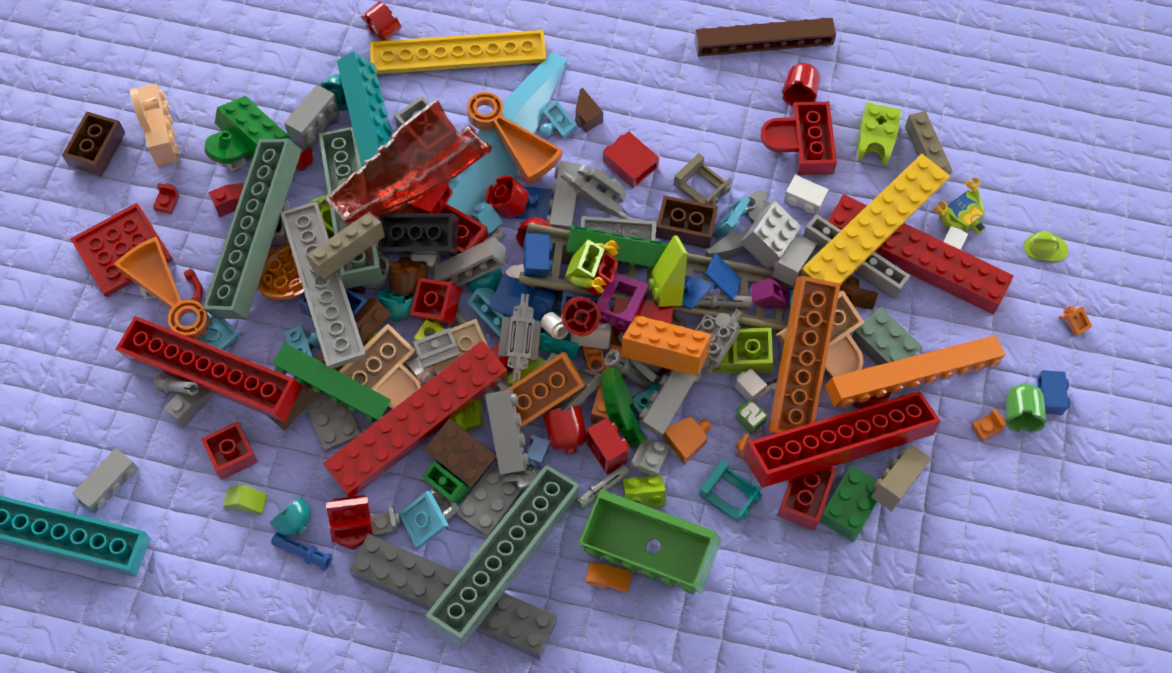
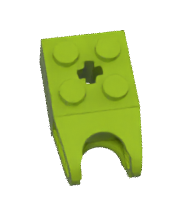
[857,102,902,166]
[712,328,773,374]

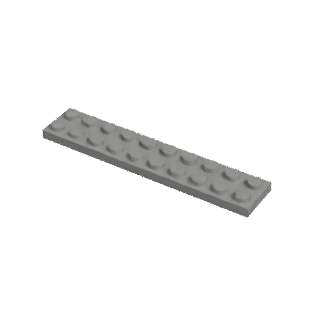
[280,201,367,369]

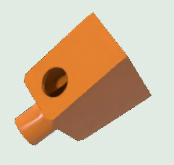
[662,417,712,465]

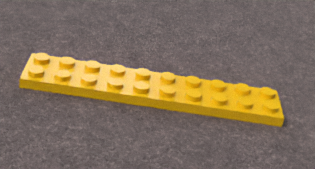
[370,30,546,74]
[801,154,950,285]

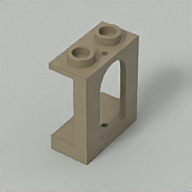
[674,153,732,205]

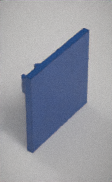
[512,186,553,221]
[705,253,742,301]
[489,274,537,318]
[681,275,716,310]

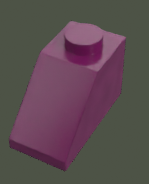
[750,278,790,309]

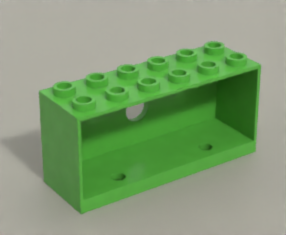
[579,489,722,595]

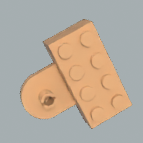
[130,83,180,167]
[775,291,865,377]
[339,324,421,409]

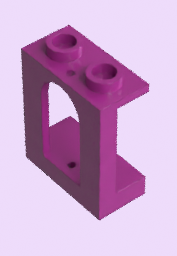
[597,272,649,330]

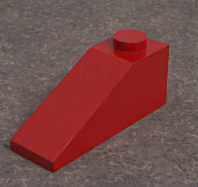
[208,183,244,217]

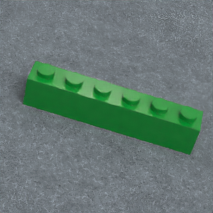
[566,225,669,270]
[272,342,391,423]

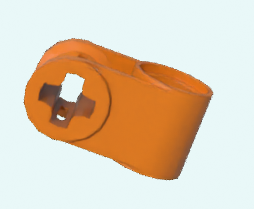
[582,346,605,373]

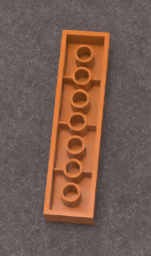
[768,276,840,433]

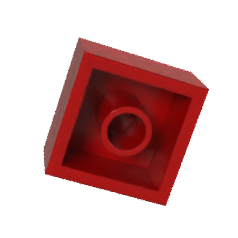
[409,278,462,325]
[586,418,629,475]
[201,421,258,480]

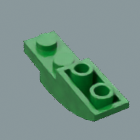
[601,367,646,446]

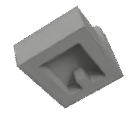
[371,508,401,537]

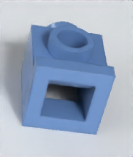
[525,435,550,469]

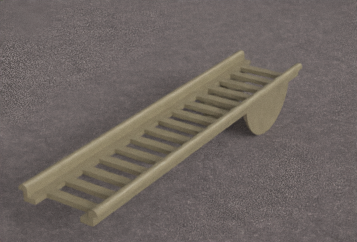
[518,223,804,331]

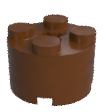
[389,257,427,296]

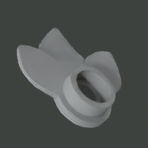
[746,191,771,221]
[502,467,540,489]

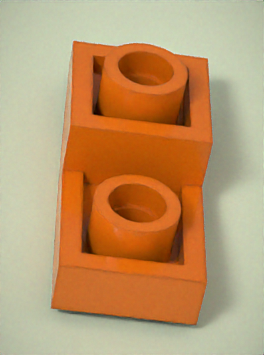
[585,562,632,593]

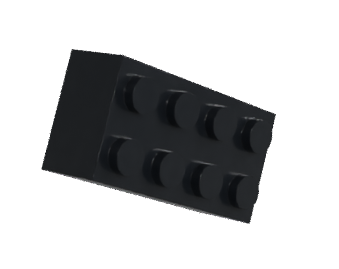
[378,213,459,255]

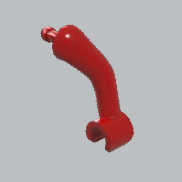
[183,269,203,304]

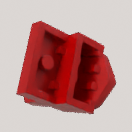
[326,495,373,550]

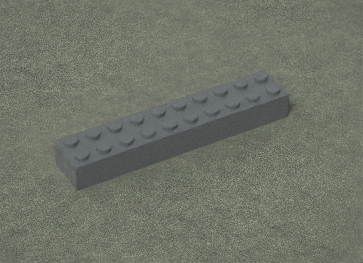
[349,534,557,660]

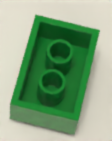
[819,465,878,542]

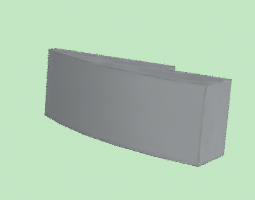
[705,225,752,260]

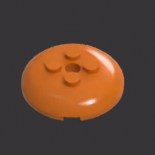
[257,240,304,300]

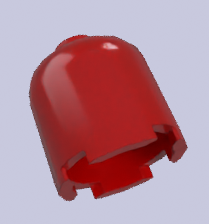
[782,63,821,107]
[543,406,586,455]

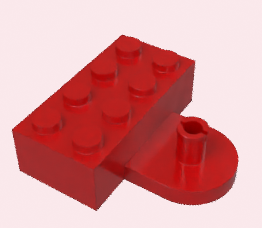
[760,101,837,175]

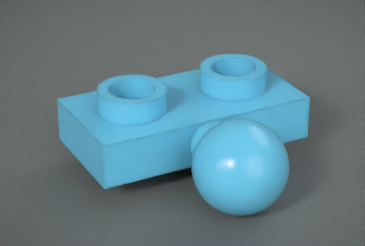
[540,100,579,139]
[284,325,320,358]

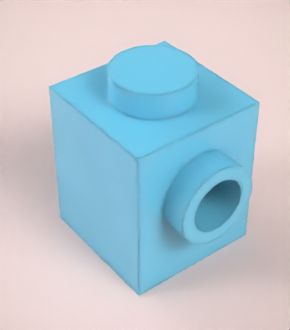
[470,202,503,234]

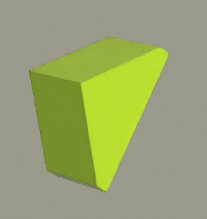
[223,484,268,514]

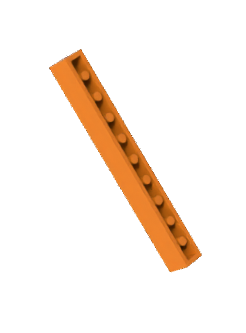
[825,335,1006,407]

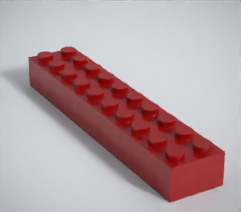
[828,194,1014,315]
[115,316,303,422]
[322,340,508,499]
[743,391,941,488]

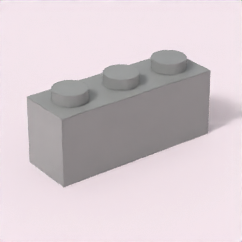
[772,234,817,286]
[72,448,138,513]

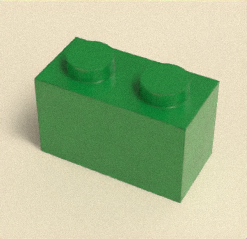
[422,461,471,503]

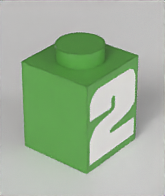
[735,400,768,435]

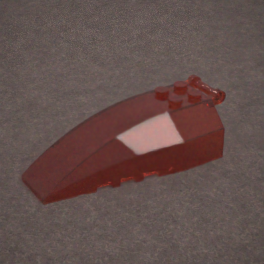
[325,99,492,223]

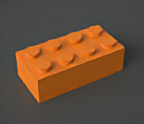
[621,315,711,376]
[505,352,587,428]

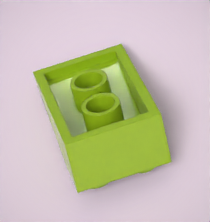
[648,236,688,307]

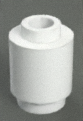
[541,312,568,339]

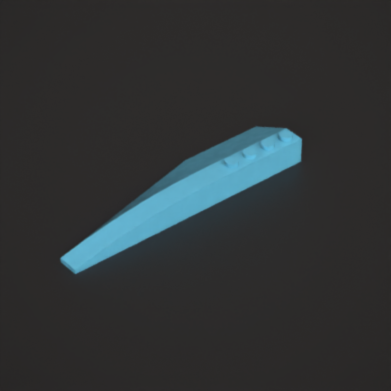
[439,52,567,218]

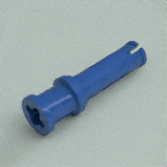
[271,533,333,571]

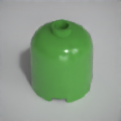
[1005,383,1046,433]

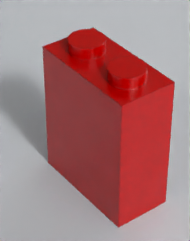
[603,131,660,188]

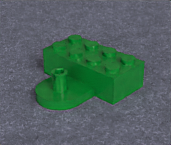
[204,96,292,164]

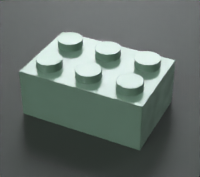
[851,307,923,366]

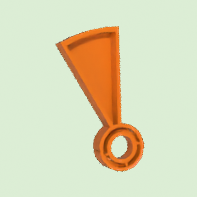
[467,92,563,185]
[114,237,210,340]

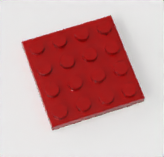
[70,203,173,297]

